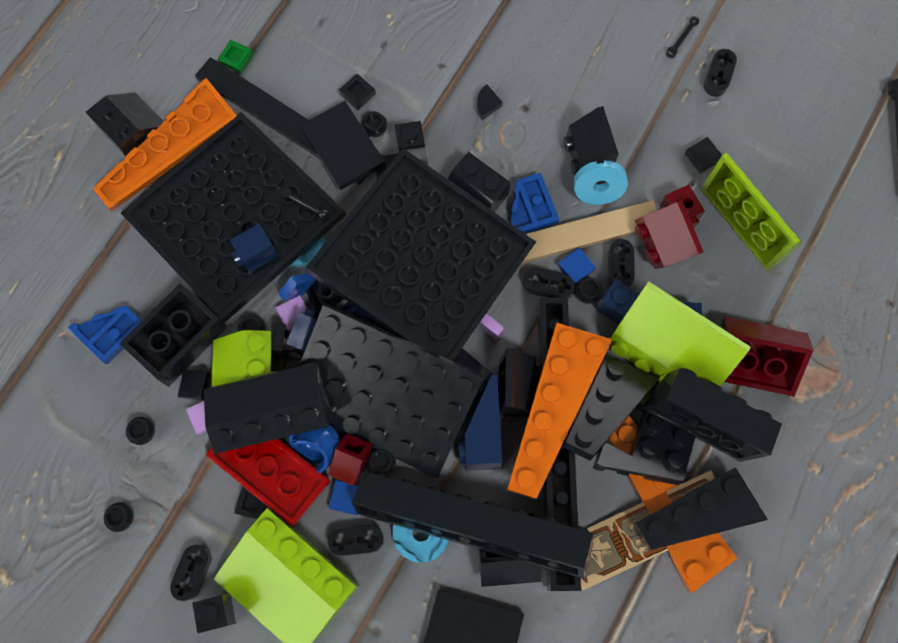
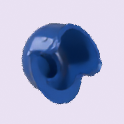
[289,424,340,473]

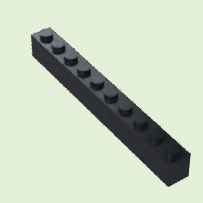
[537,298,581,591]

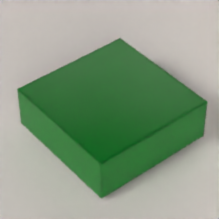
[218,40,254,74]

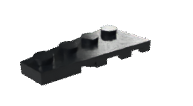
[563,355,659,461]
[634,467,768,551]

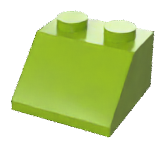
[212,330,271,387]

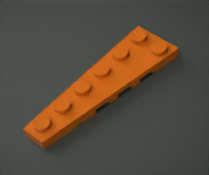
[93,78,237,212]
[507,323,612,499]
[609,416,737,593]

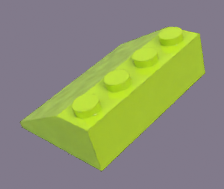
[700,153,802,271]
[609,281,751,386]
[214,508,360,643]

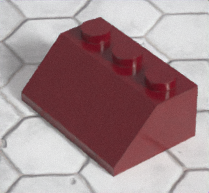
[721,316,814,397]

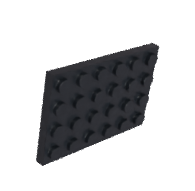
[300,303,484,479]

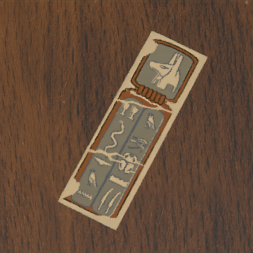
[581,470,715,590]

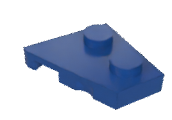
[511,173,559,234]
[68,305,142,365]

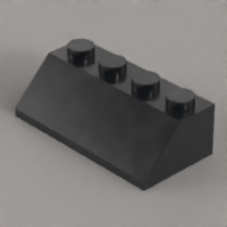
[204,361,333,454]
[643,368,782,462]

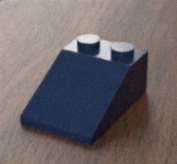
[459,374,503,471]

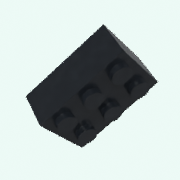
[119,283,227,387]

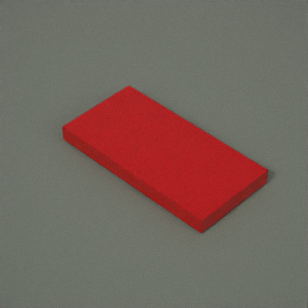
[205,439,331,528]

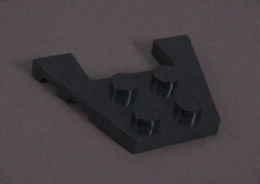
[593,392,696,485]

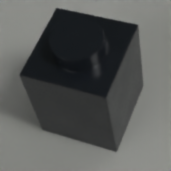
[192,594,236,634]

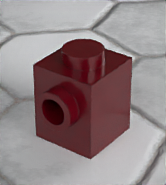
[660,184,705,227]
[328,433,373,486]

